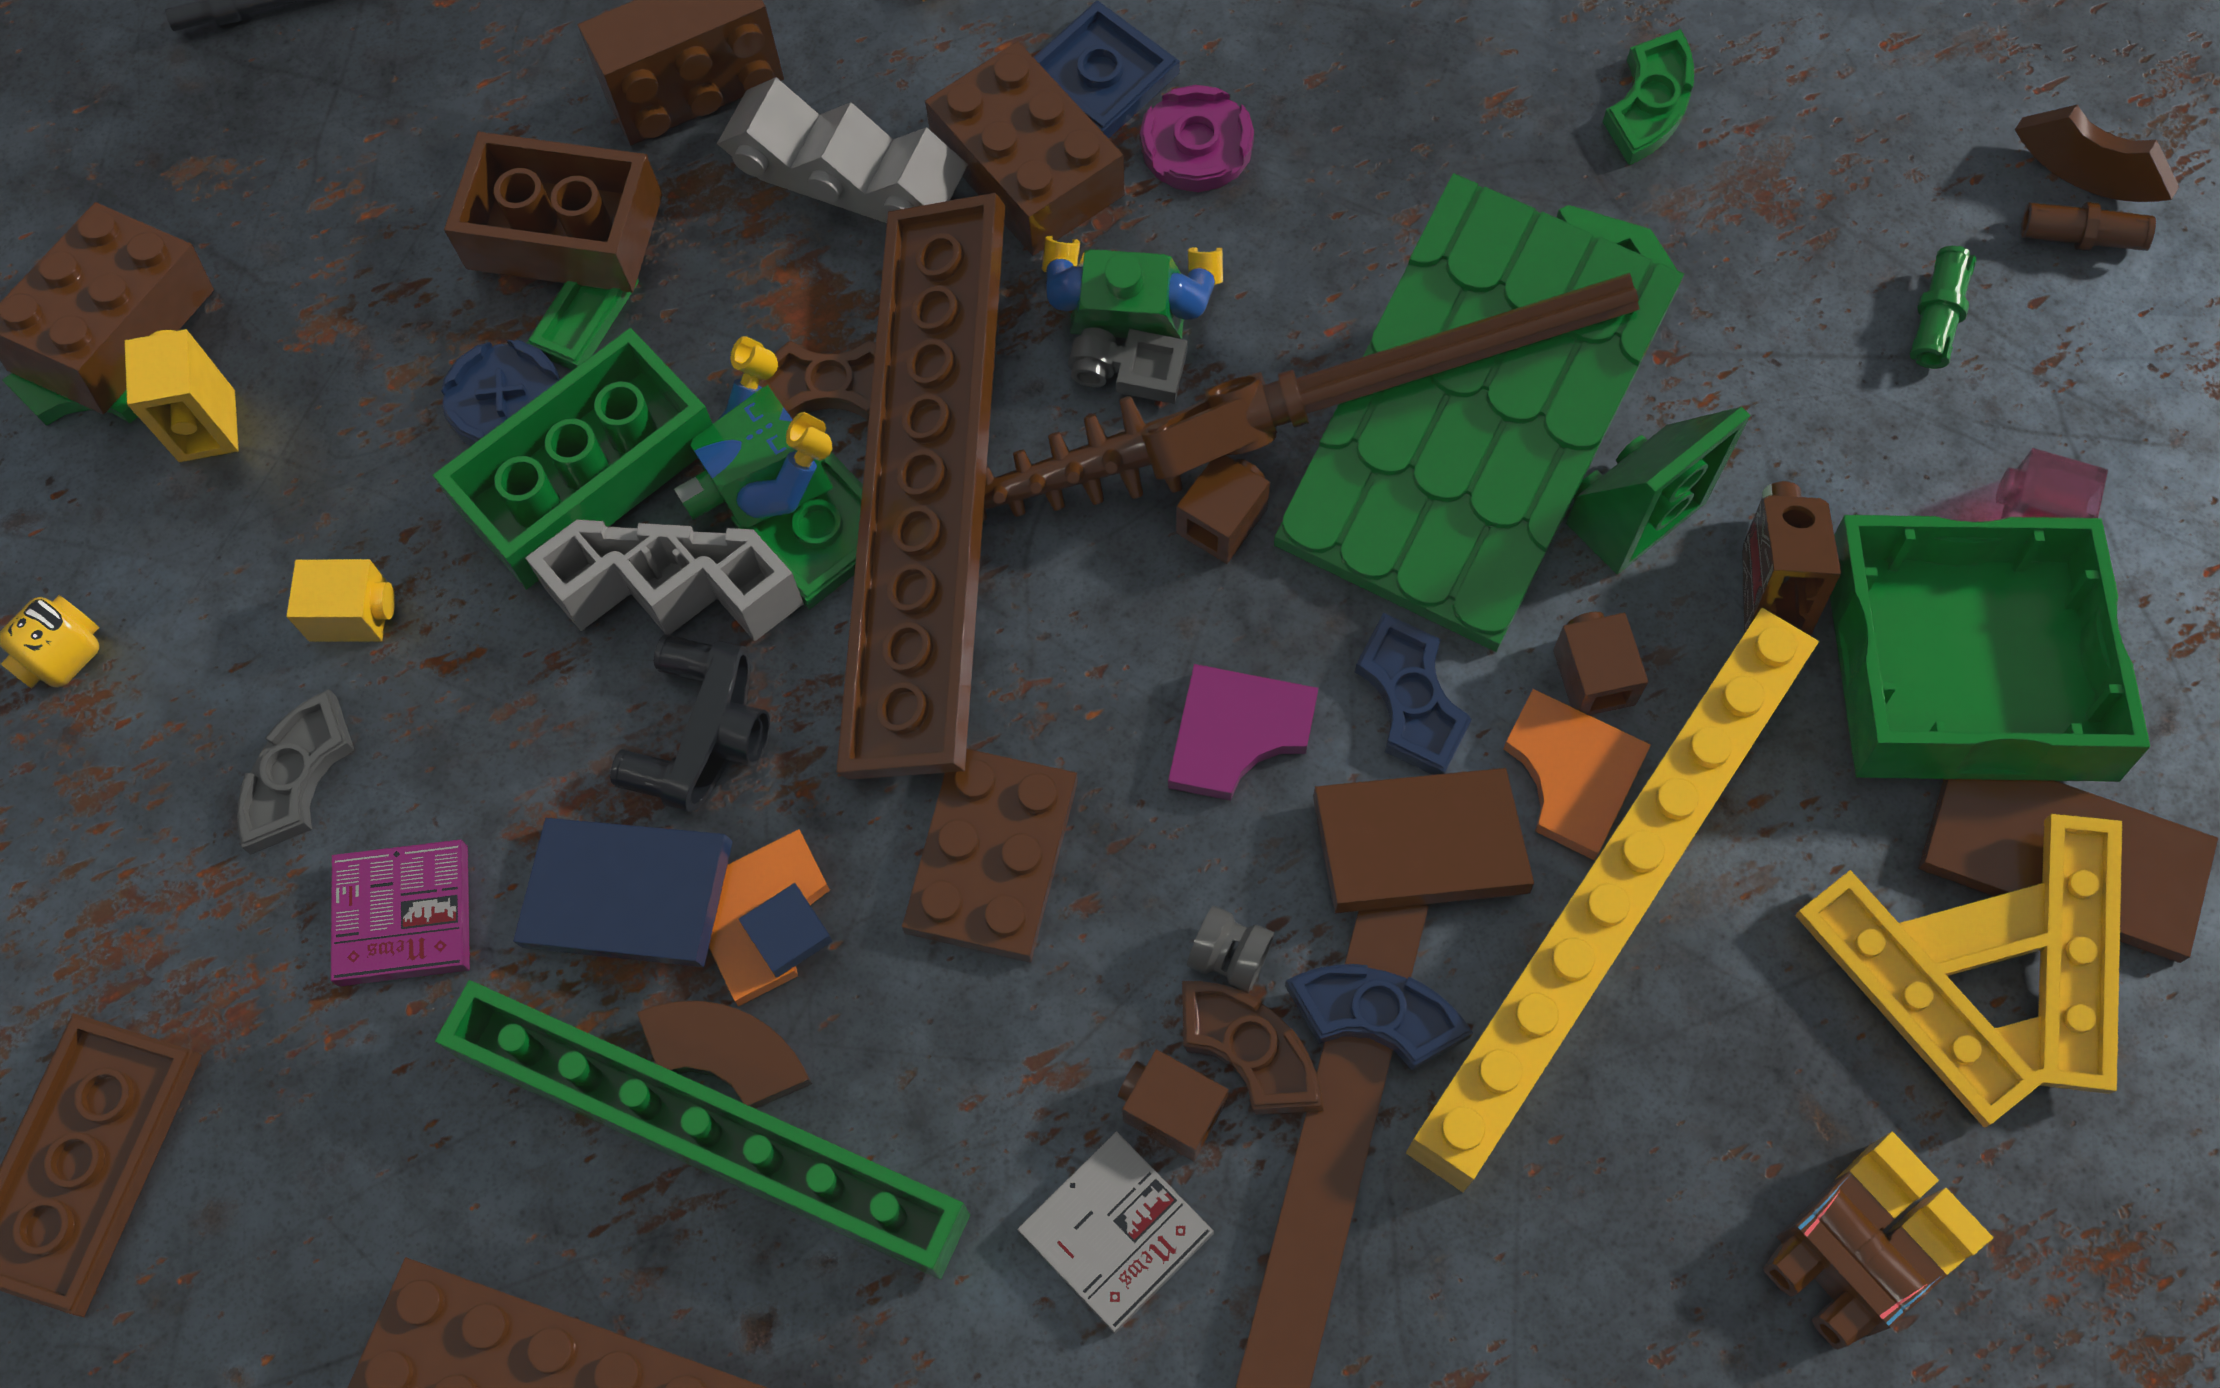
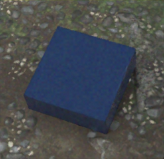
[739,883,833,978]

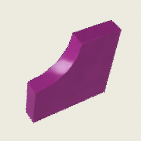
[1168,664,1319,801]

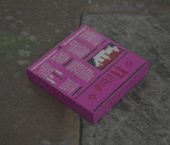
[331,839,470,986]

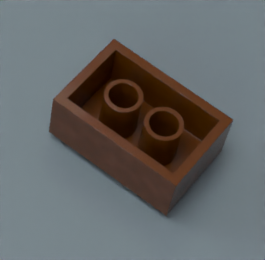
[577,0,784,146]
[925,41,1125,256]
[444,131,663,293]
[0,202,214,415]

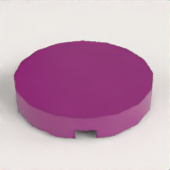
[1140,85,1254,192]

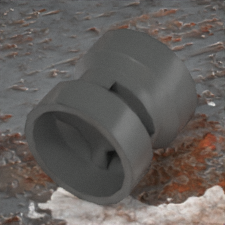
[1187,905,1275,993]

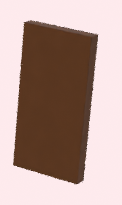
[1918,779,2218,963]
[0,1013,202,1317]

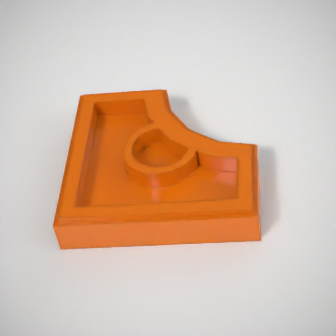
[1503,689,1651,860]
[709,829,830,1007]

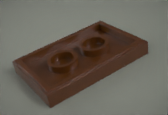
[1313,768,1534,913]

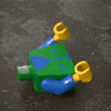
[1042,236,1223,339]
[674,336,833,527]

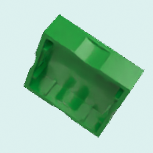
[1830,515,2151,782]

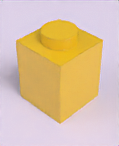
[286,559,395,642]

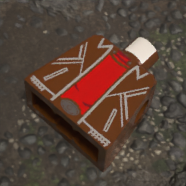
[1742,481,1841,636]

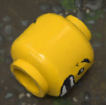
[0,595,100,689]

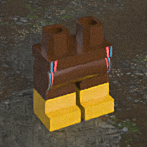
[1763,1131,1994,1350]

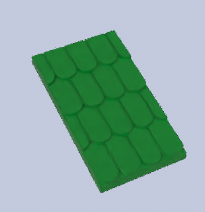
[1274,173,1685,653]

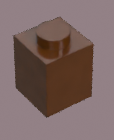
[1176,455,1270,564]
[1553,612,1648,715]
[1118,1049,1229,1162]

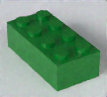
[432,327,712,590]

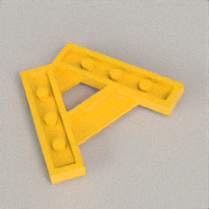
[1795,814,2122,1127]

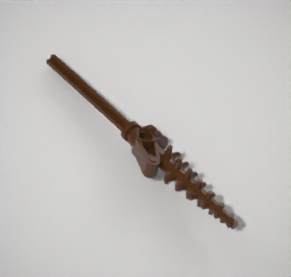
[983,273,1640,521]

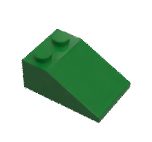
[1566,406,1751,575]

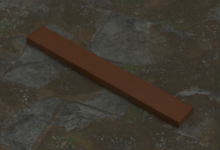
[1235,905,1429,1388]

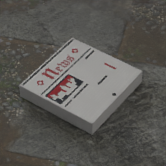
[1017,1131,1214,1334]

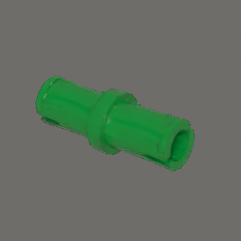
[1909,246,1977,369]

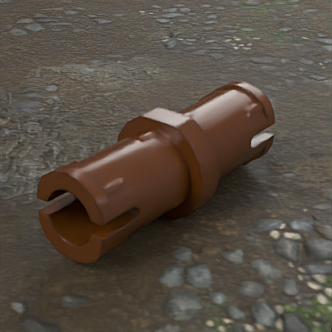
[2021,202,2156,251]

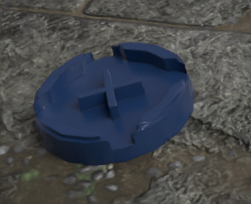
[441,340,560,446]

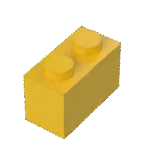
[125,329,239,462]

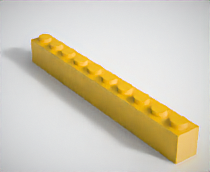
[1406,608,1819,1193]

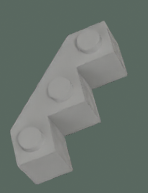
[717,77,968,223]
[525,520,804,641]

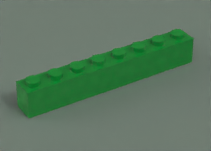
[435,980,970,1280]

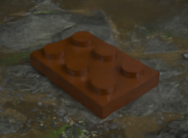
[902,749,1078,963]

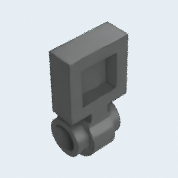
[1068,328,1188,404]

